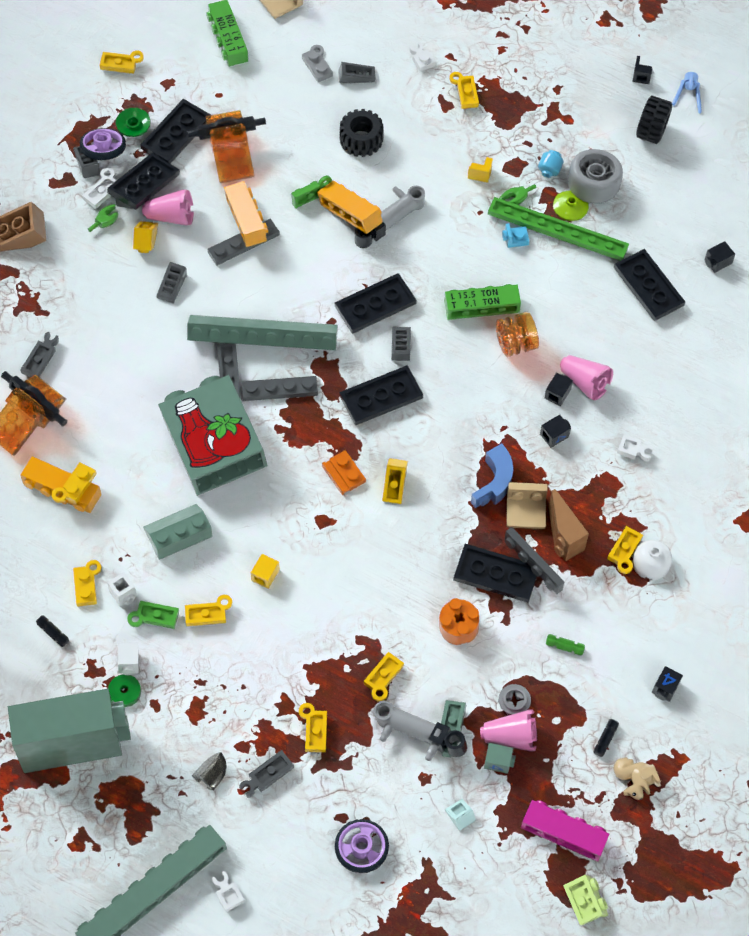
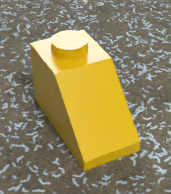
[133,221,158,253]
[382,458,408,504]

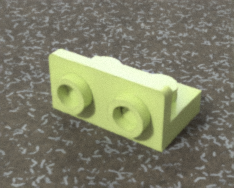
[563,875,608,925]

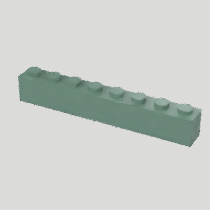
[187,315,338,351]
[75,825,227,936]

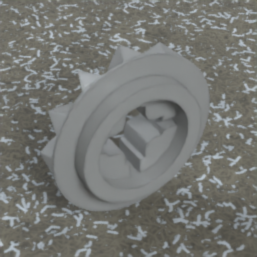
[498,684,531,715]

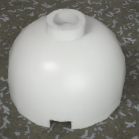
[632,540,672,580]

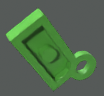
[291,175,332,209]
[127,601,179,629]

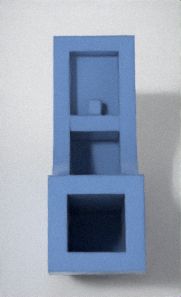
[471,444,513,508]

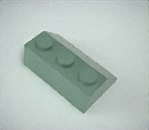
[143,504,212,560]

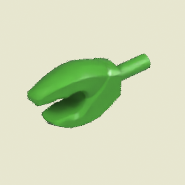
[499,184,537,205]
[88,204,118,232]

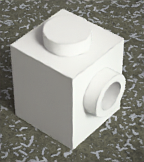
[107,572,137,607]
[118,642,139,675]

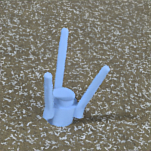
[672,72,702,113]

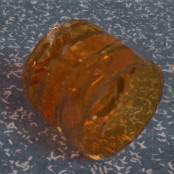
[496,311,539,357]

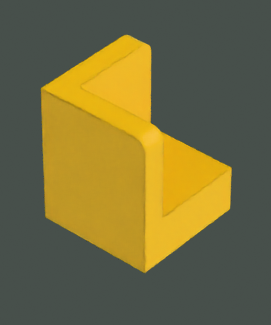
[467,157,493,183]
[250,554,280,589]

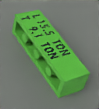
[206,0,248,67]
[444,284,521,320]

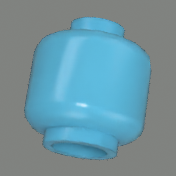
[538,150,564,178]

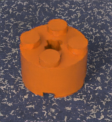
[439,598,479,645]

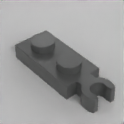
[20,332,59,380]
[239,750,294,798]

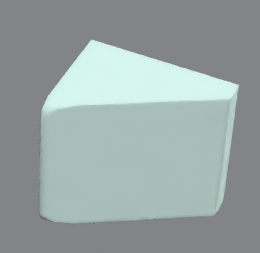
[445,799,476,830]

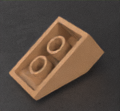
[0,201,47,252]
[548,489,589,562]

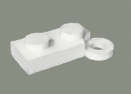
[82,167,117,209]

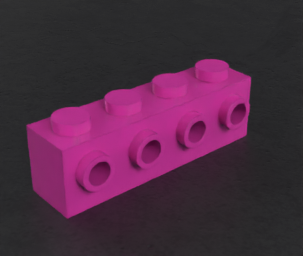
[521,800,610,862]

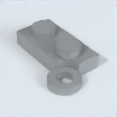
[302,45,333,82]

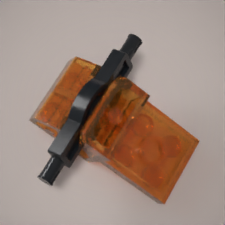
[186,110,266,183]
[0,371,68,456]

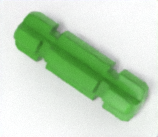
[546,634,585,656]

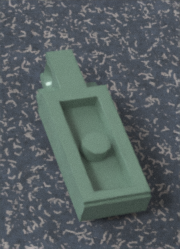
[441,700,467,758]

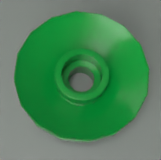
[116,108,151,137]

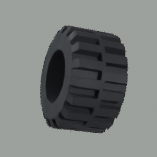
[636,95,672,144]
[340,109,384,157]

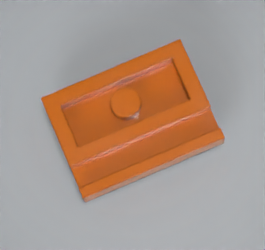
[322,450,366,495]

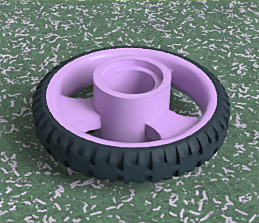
[80,128,126,160]
[335,819,389,873]

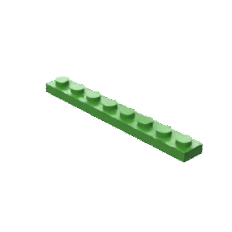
[488,197,629,261]

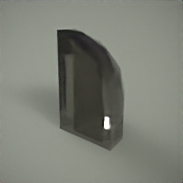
[192,752,227,790]

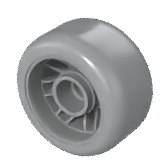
[568,149,623,204]

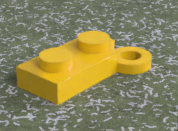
[99,50,144,74]
[449,72,479,109]
[52,462,97,504]
[607,526,643,574]
[73,560,102,607]
[185,594,233,626]
[364,652,404,702]
[299,703,327,753]

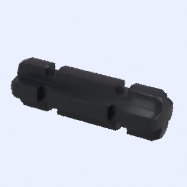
[36,615,69,647]
[593,719,619,757]

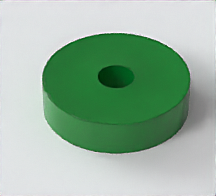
[108,674,141,707]

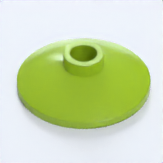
[553,190,589,221]

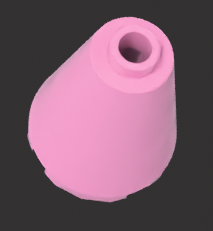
[142,189,194,226]
[560,355,613,400]
[480,710,537,751]

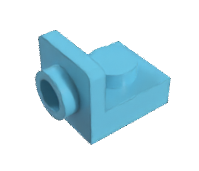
[502,223,529,248]

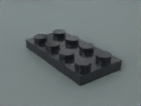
[140,98,211,164]
[107,153,180,210]
[614,248,685,321]
[335,273,417,334]
[339,365,423,426]
[453,544,537,603]

